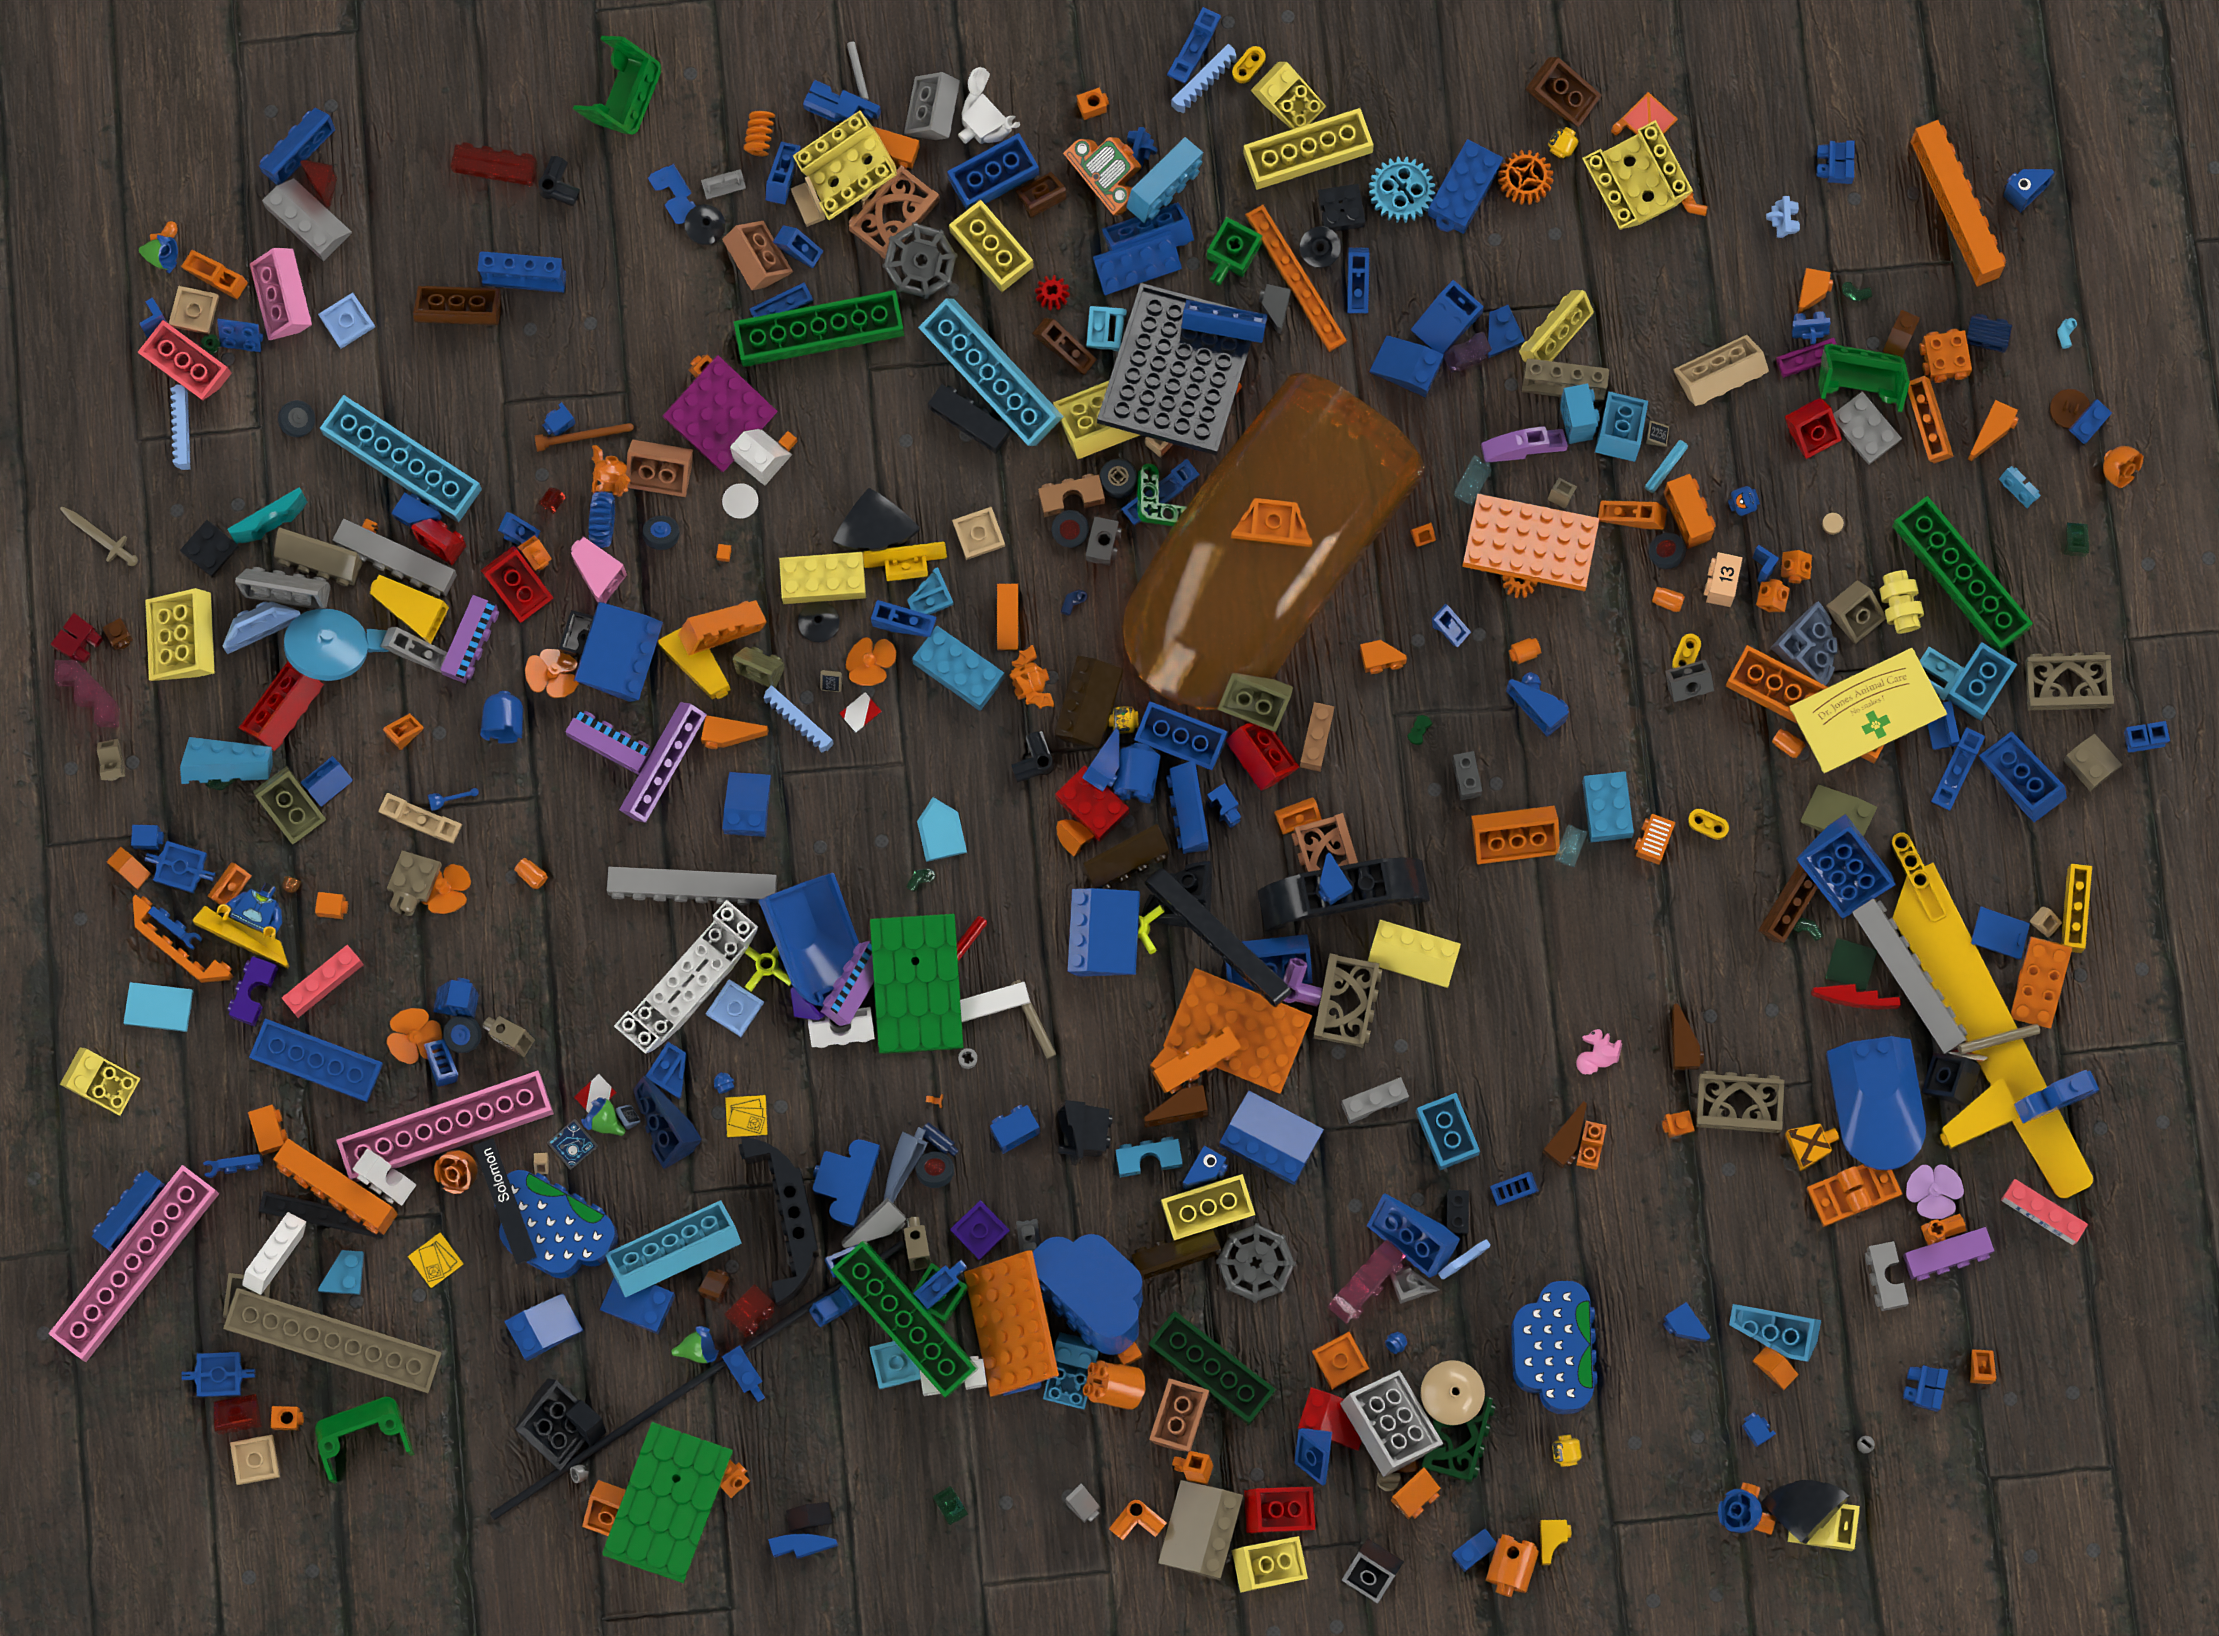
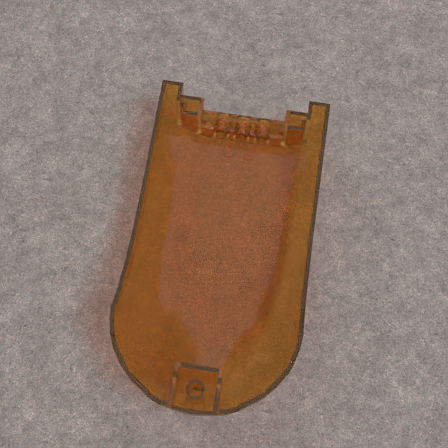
[1123,372,1425,710]

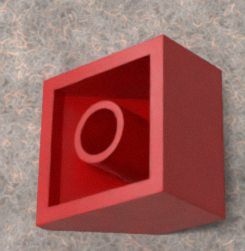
[1784,397,1842,459]

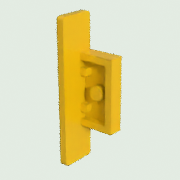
[863,542,947,581]

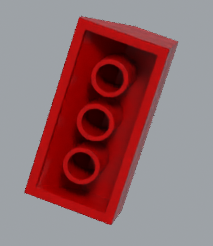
[239,661,324,751]

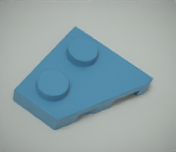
[907,567,954,615]
[318,1250,364,1295]

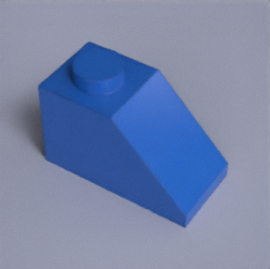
[773,225,823,268]
[1318,853,1352,905]
[1663,1302,1710,1342]
[1451,1529,1497,1572]

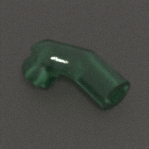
[1842,282,1872,301]
[205,778,236,790]
[906,868,936,892]
[1794,918,1824,942]

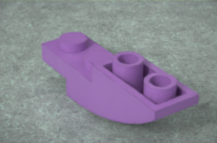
[1481,426,1568,462]

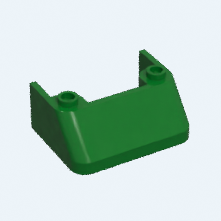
[573,36,661,135]
[1818,344,1910,412]
[315,1397,415,1484]

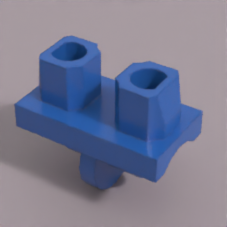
[1127,127,1158,169]
[1792,311,1831,344]

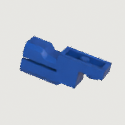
[803,80,881,123]
[810,1285,861,1327]

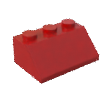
[1225,722,1299,791]

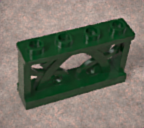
[1421,1388,1496,1483]

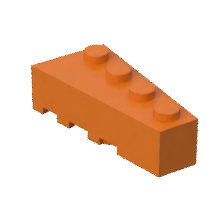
[678,600,767,656]
[1151,1026,1241,1094]

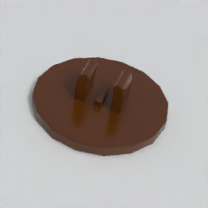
[2050,389,2090,429]

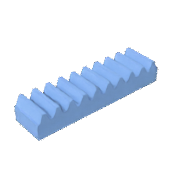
[1171,44,1236,113]
[170,385,190,470]
[764,685,833,753]

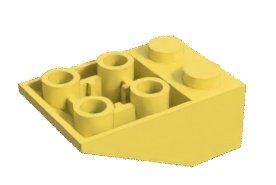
[1251,62,1326,130]
[60,1047,140,1116]
[1787,1504,1860,1551]

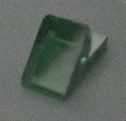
[2064,522,2089,557]
[933,1486,968,1525]

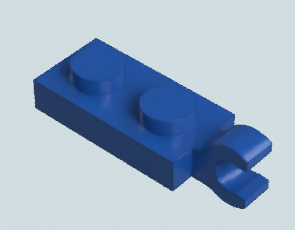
[148,906,202,950]
[203,1154,263,1178]
[913,1260,967,1310]
[722,1345,765,1402]

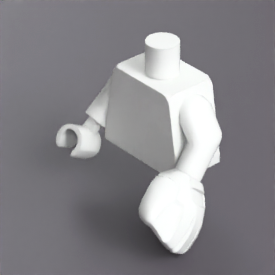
[958,67,1020,144]

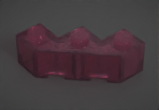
[54,660,120,727]
[1328,1239,1406,1324]

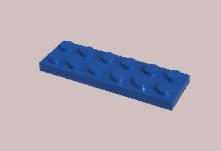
[249,1019,383,1103]

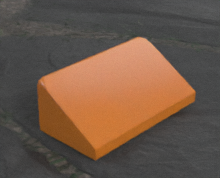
[1274,798,1322,835]
[208,863,252,905]

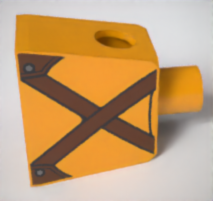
[1785,1124,1839,1171]

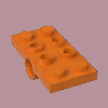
[2010,936,2072,1029]
[1807,1164,1902,1227]

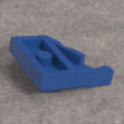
[1487,305,1525,358]
[646,1042,686,1099]

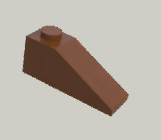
[1032,318,1097,375]
[1672,1004,1704,1070]
[1542,1101,1587,1168]

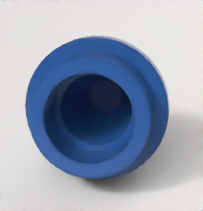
[1521,672,1541,690]
[714,1073,735,1094]
[1385,1332,1407,1354]

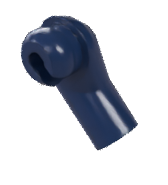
[1061,590,1087,616]

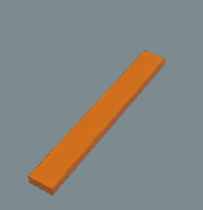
[1245,205,1347,352]

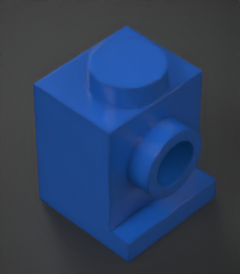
[542,402,576,436]
[1742,1412,1776,1447]

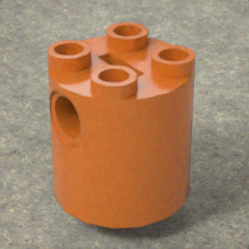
[1083,1360,1145,1410]
[1486,1534,1539,1597]

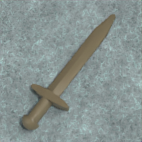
[60,507,138,566]

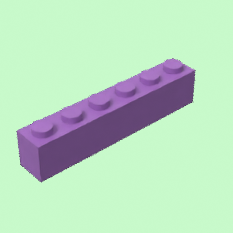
[619,702,707,822]

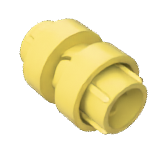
[1879,570,1924,634]

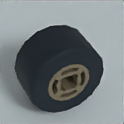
[1100,459,1137,499]

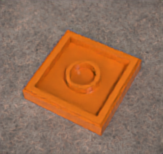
[1312,1332,1370,1389]

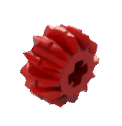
[1035,275,1070,311]

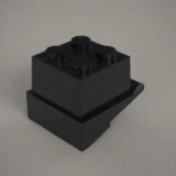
[1057,1100,1112,1166]

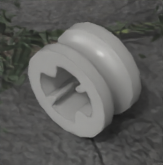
[958,1048,977,1069]

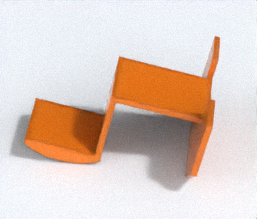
[926,1094,943,1109]

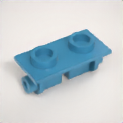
[1999,466,2041,509]

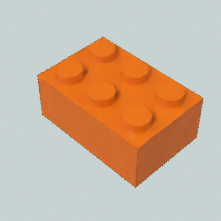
[1663,474,1716,549]

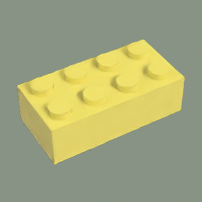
[949,200,1033,292]
[779,552,866,604]

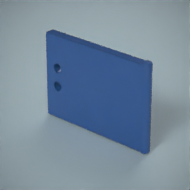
[1971,906,2030,960]

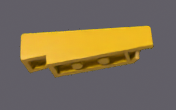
[193,906,289,969]

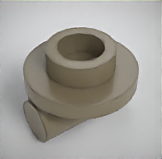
[1377,1473,1400,1491]

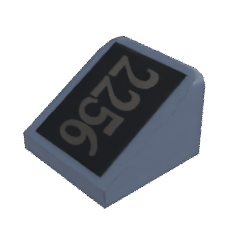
[615,1105,640,1130]

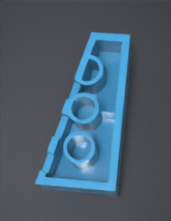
[180,737,273,784]

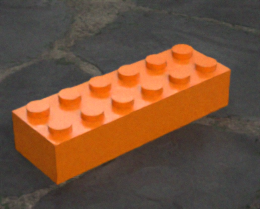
[273,1139,398,1235]

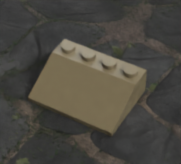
[1158,1480,1243,1580]

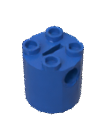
[1113,743,1160,803]

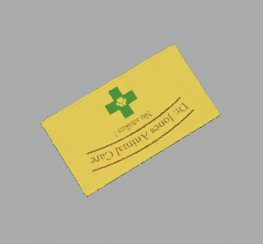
[1789,648,1947,774]

